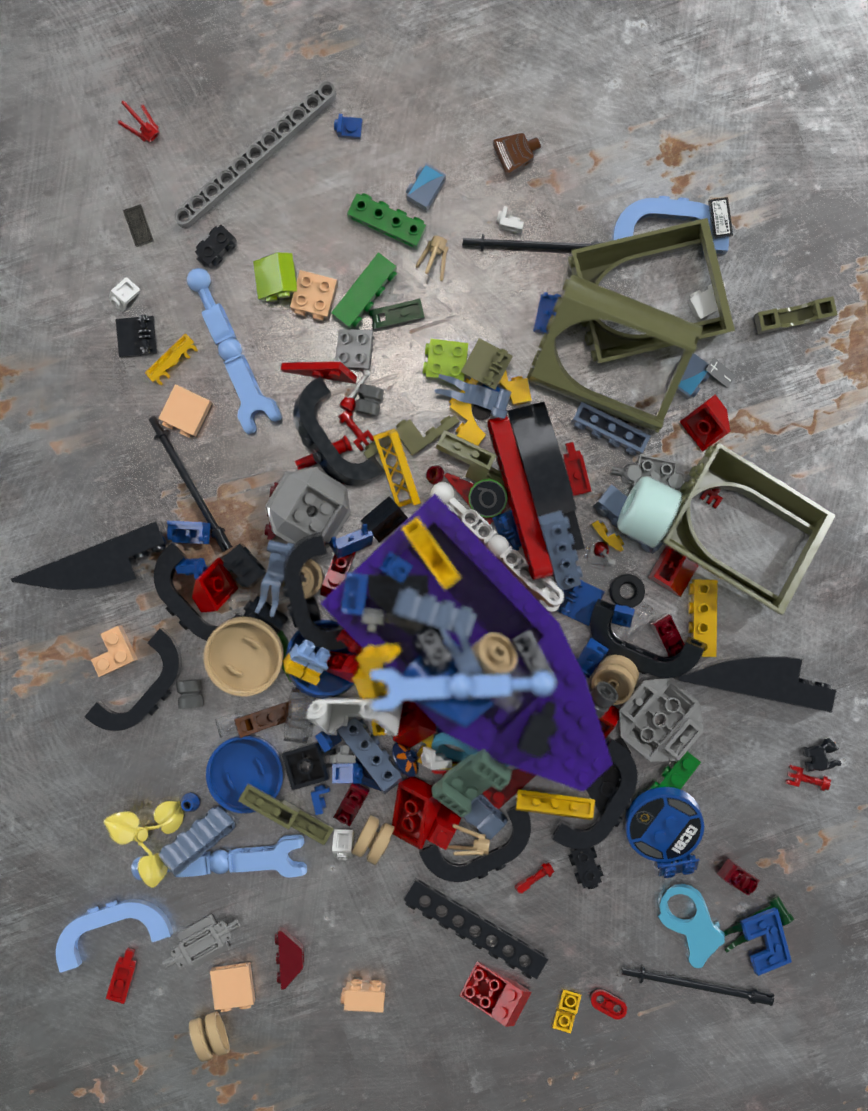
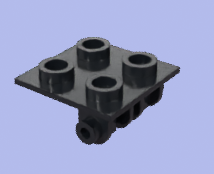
[115,314,157,357]

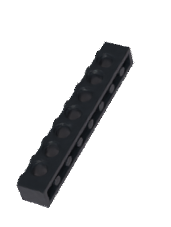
[403,877,549,979]

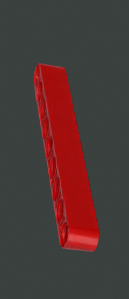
[487,415,553,580]

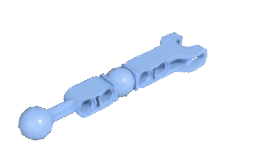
[187,268,282,435]
[370,668,556,710]
[131,834,307,881]

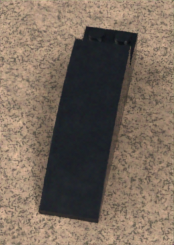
[507,401,585,550]
[11,521,170,590]
[673,655,836,713]

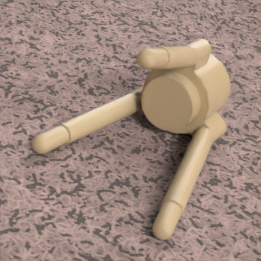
[415,235,448,281]
[447,824,490,856]

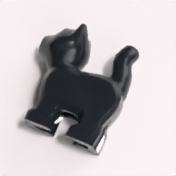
[801,737,842,772]

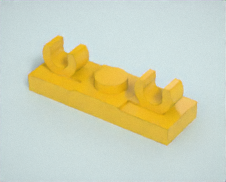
[145,333,197,385]

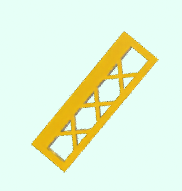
[373,428,421,507]
[515,789,595,820]

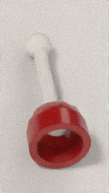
[339,369,370,413]

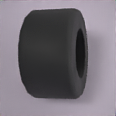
[609,574,645,608]

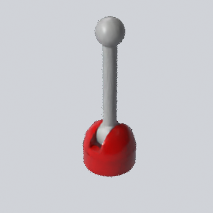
[593,541,616,567]

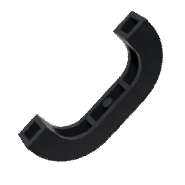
[293,377,385,486]
[282,532,347,650]
[154,543,243,641]
[590,599,706,678]
[84,628,182,731]
[551,738,638,849]
[419,805,531,882]

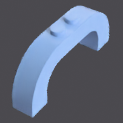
[612,196,729,254]
[56,899,173,973]

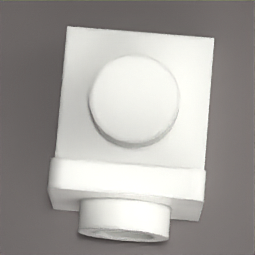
[496,206,524,234]
[109,277,140,312]
[421,746,452,770]
[332,829,354,861]

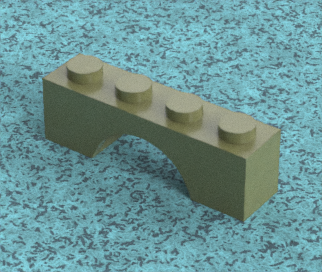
[754,296,837,334]

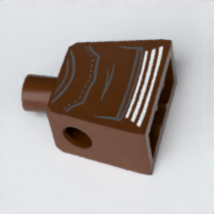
[493,133,541,178]

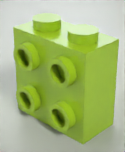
[253,252,297,302]
[422,338,469,382]

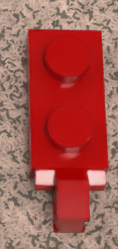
[563,442,592,496]
[106,947,137,1004]

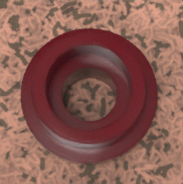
[426,466,444,485]

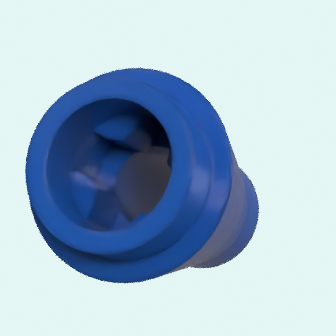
[181,793,200,812]

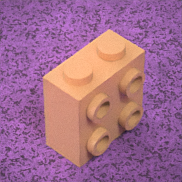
[290,270,338,321]
[158,384,212,438]
[210,962,255,1012]
[341,979,385,1012]

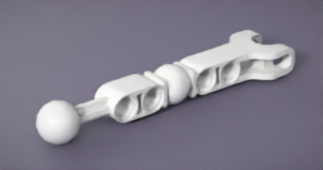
[430,482,564,613]

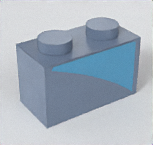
[406,163,446,211]
[676,353,711,399]

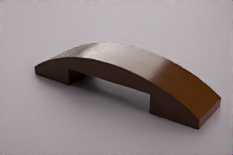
[234,696,310,738]

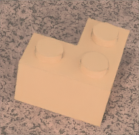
[91,625,138,677]

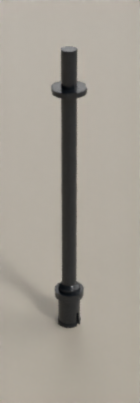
[462,234,604,251]
[148,416,233,553]
[621,966,774,1006]

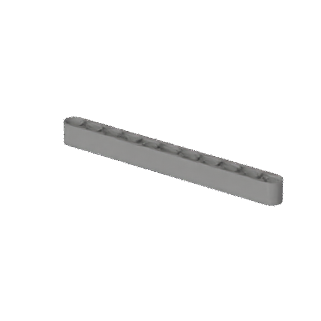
[174,81,336,228]

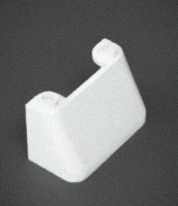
[307,696,402,736]

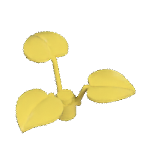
[103,801,184,888]

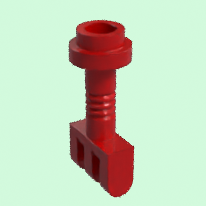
[338,410,374,452]
[699,489,723,509]
[786,765,831,791]
[515,862,555,893]

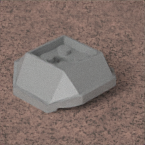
[265,467,351,547]
[619,678,704,762]

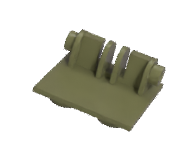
[461,338,513,390]

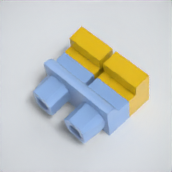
[283,640,330,686]

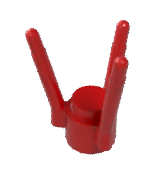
[118,101,160,143]

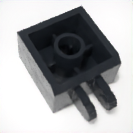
[222,543,267,588]
[516,700,558,759]
[281,741,336,790]

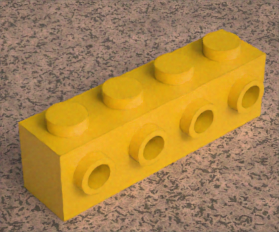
[688,579,718,657]

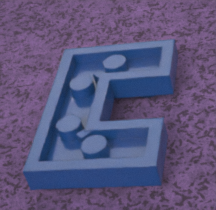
[740,907,792,976]

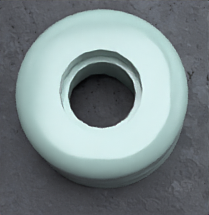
[617,476,681,548]

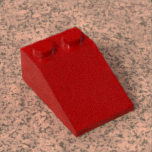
[392,777,441,849]

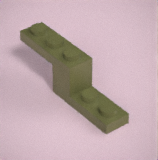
[364,415,459,459]
[436,430,508,497]
[238,783,334,845]

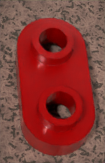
[590,989,627,1020]

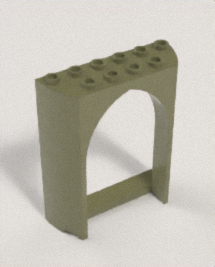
[568,218,735,364]
[527,275,703,433]
[660,442,836,615]

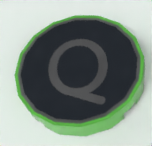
[469,479,507,517]

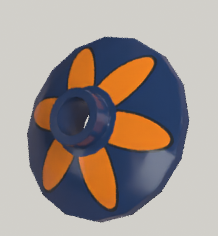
[392,742,419,777]

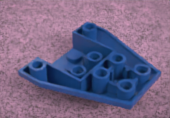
[402,639,494,728]

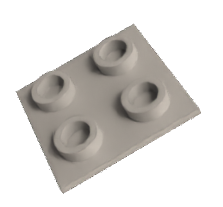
[335,329,373,370]

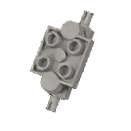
[610,454,688,492]
[162,914,241,969]

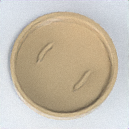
[204,617,284,696]

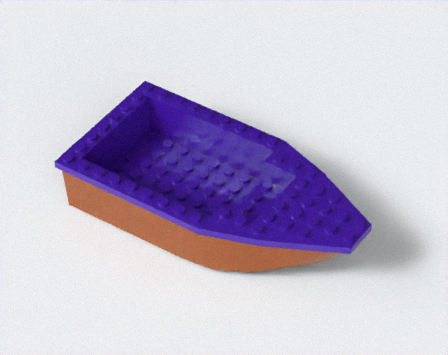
[320,493,612,792]

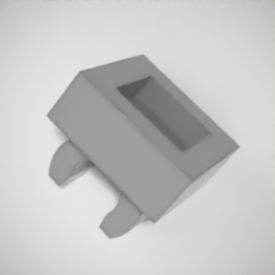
[362,608,384,632]
[329,745,355,764]

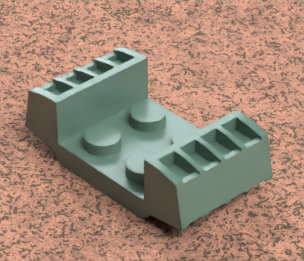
[432,749,512,817]

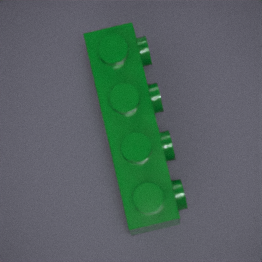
[347,193,426,249]
[331,252,397,329]
[649,751,701,790]

